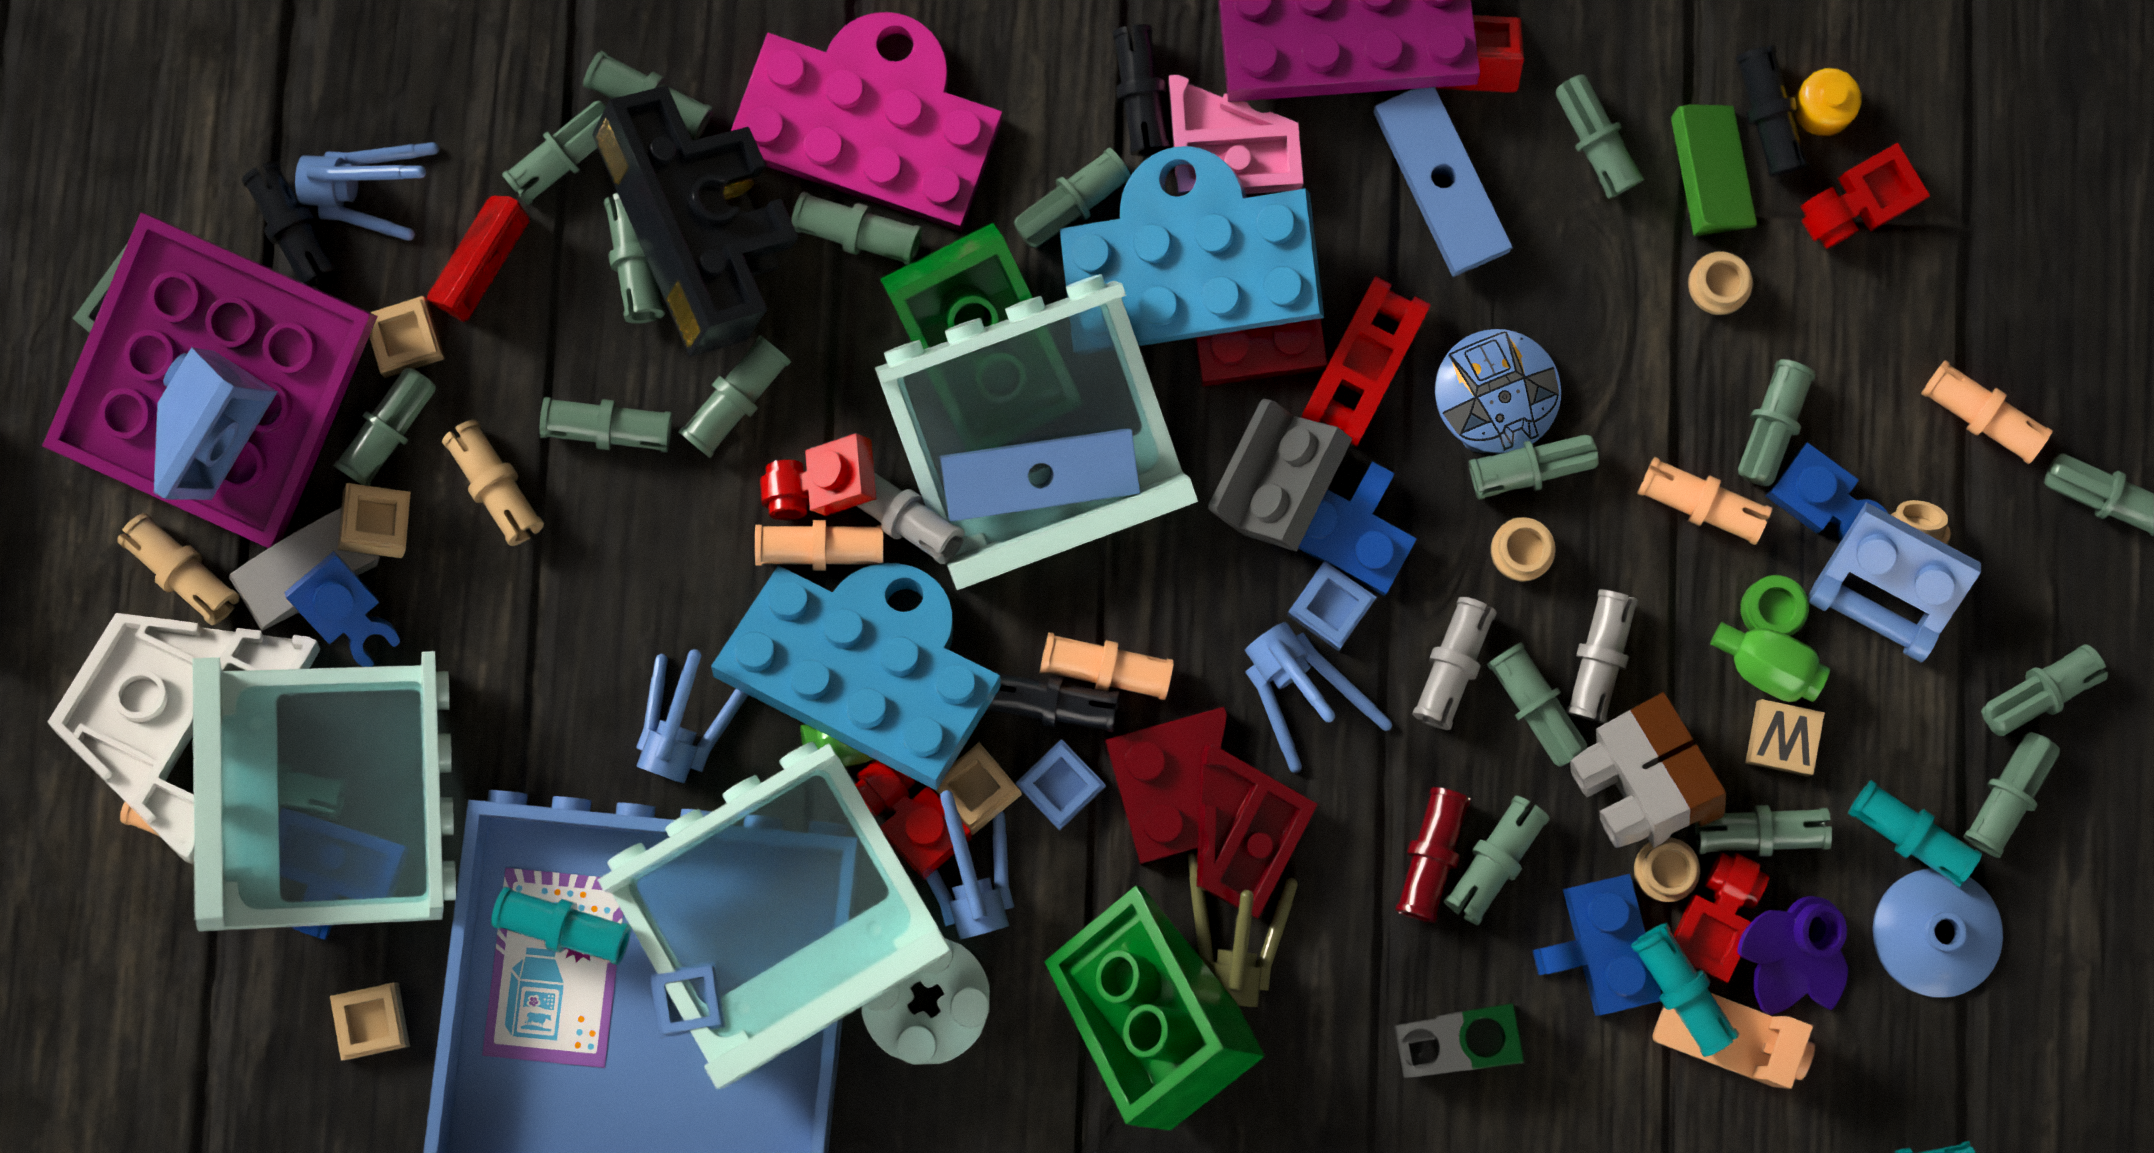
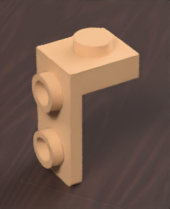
[1652,993,1815,1089]

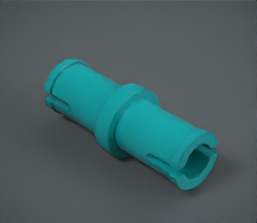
[1848,780,1982,887]
[491,887,631,965]
[1631,923,1739,1057]

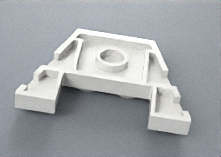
[48,613,321,865]

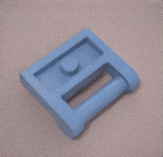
[1808,502,1981,663]

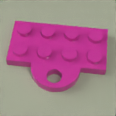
[731,12,1002,232]

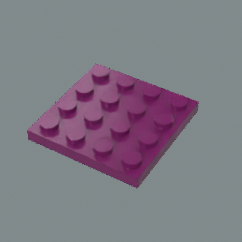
[1218,0,1480,102]
[42,212,378,548]

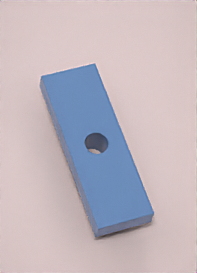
[1373,87,1512,277]
[940,428,1140,522]

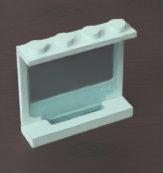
[875,274,1198,590]
[192,651,456,931]
[598,742,952,1089]

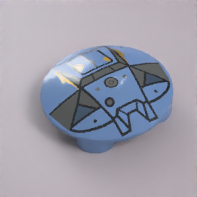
[1435,329,1561,453]

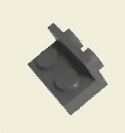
[1208,399,1352,551]

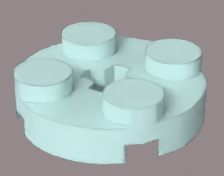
[862,938,990,1064]

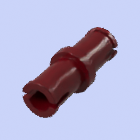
[1395,787,1471,923]

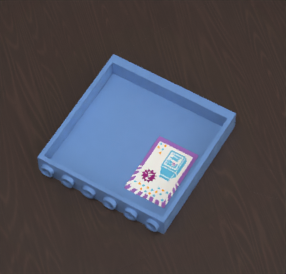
[423,790,862,1153]

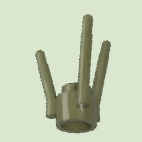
[1188,851,1298,1007]

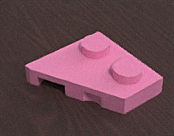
[1168,75,1303,197]

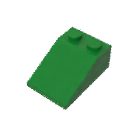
[881,223,1084,452]
[1044,885,1265,1131]

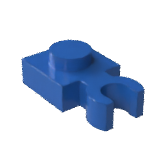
[1765,442,1888,541]
[284,551,400,667]

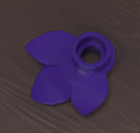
[1738,896,1848,1015]

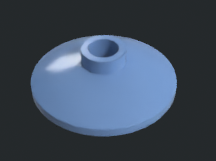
[1872,868,2003,997]

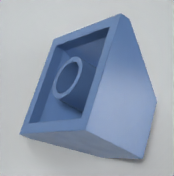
[154,347,278,500]

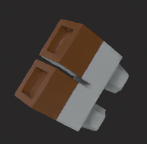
[1570,692,1726,848]

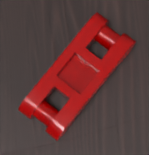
[1301,276,1431,446]

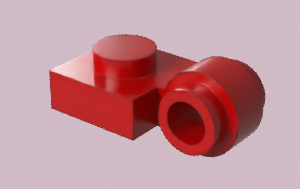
[1800,143,1930,249]
[760,433,877,520]
[855,759,972,880]
[1673,852,1769,983]

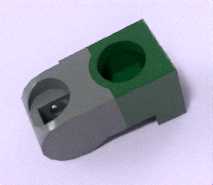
[1394,1003,1524,1078]

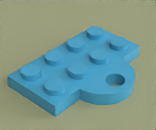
[1060,146,1324,355]
[711,563,1001,791]

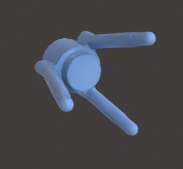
[295,143,439,241]
[1245,622,1392,774]
[636,649,748,783]
[926,790,1014,940]

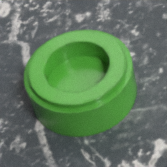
[1741,575,1809,636]

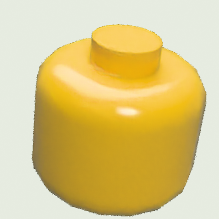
[1794,68,1861,136]

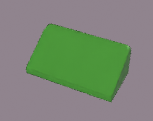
[1671,104,1757,237]

